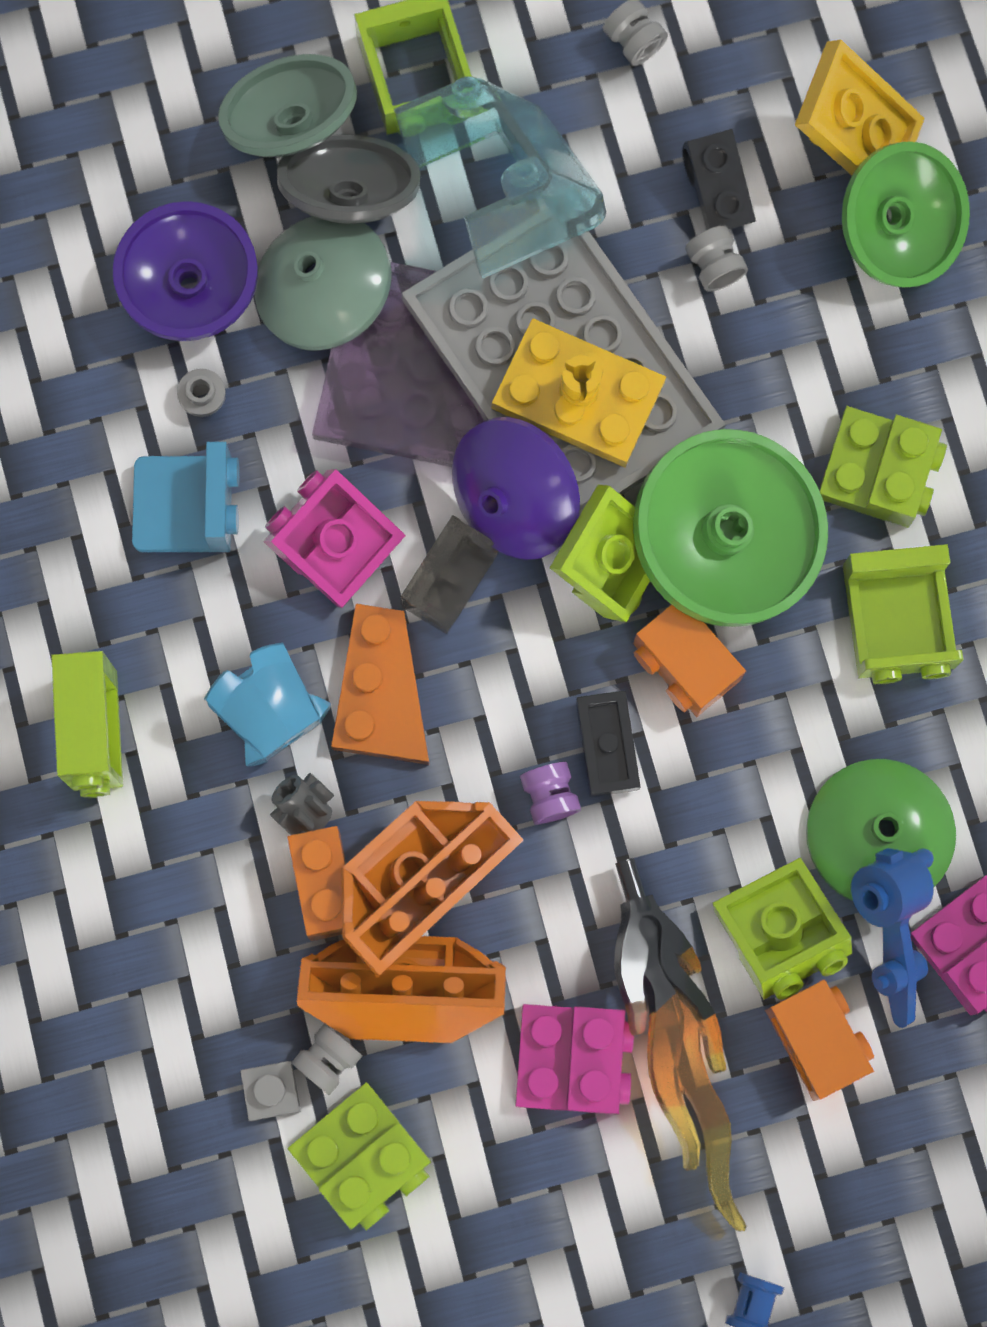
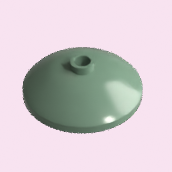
[218,54,357,157]
[254,216,392,350]

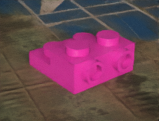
[263,469,406,608]
[910,875,987,1015]
[515,1004,634,1115]

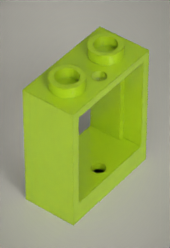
[354,0,476,135]
[51,651,123,797]

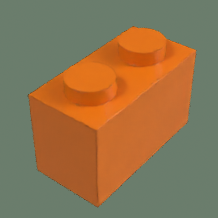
[633,605,746,717]
[287,826,346,941]
[765,979,875,1101]

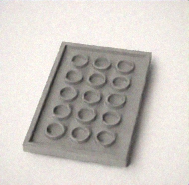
[402,194,726,516]

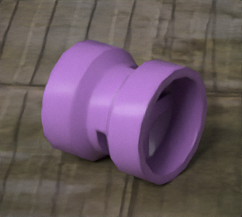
[520,762,581,825]

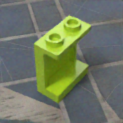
[843,544,963,684]

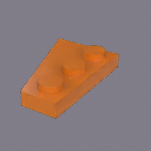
[331,604,429,765]

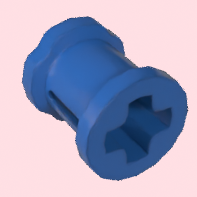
[725,1272,784,1327]

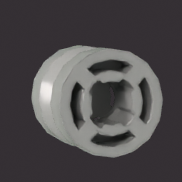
[603,0,668,66]
[685,226,748,292]
[291,1023,362,1095]

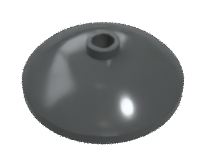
[277,135,421,224]

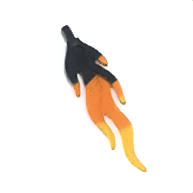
[614,858,747,1232]

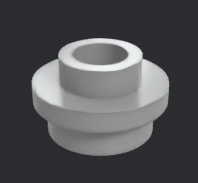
[177,369,226,417]

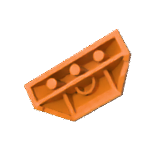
[341,801,523,977]
[297,936,506,1043]

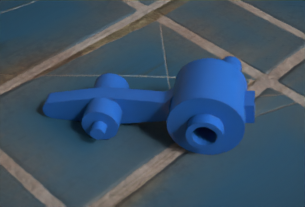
[851,848,934,1028]

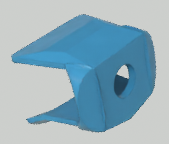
[204,642,332,767]

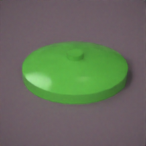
[633,429,828,627]

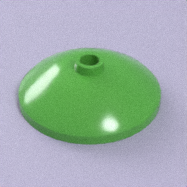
[842,142,970,287]
[806,759,956,901]

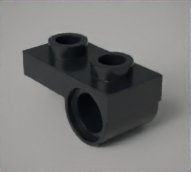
[682,129,756,230]

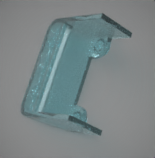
[394,77,606,279]

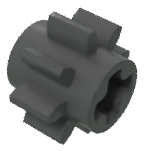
[270,773,334,835]

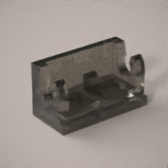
[401,515,498,634]

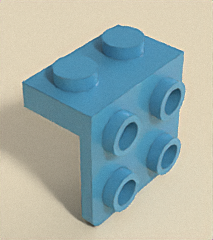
[132,442,240,552]

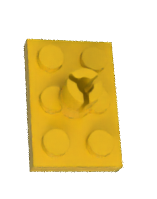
[795,39,925,175]
[491,318,666,468]

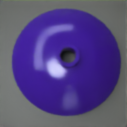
[113,201,258,341]
[452,417,580,560]

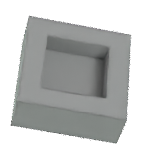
[241,1061,301,1121]

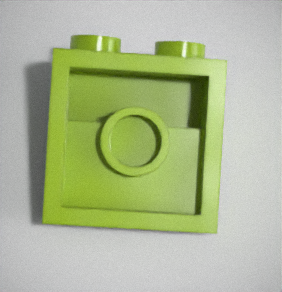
[819,406,947,528]
[549,484,650,622]
[712,857,852,1000]
[287,1082,431,1231]

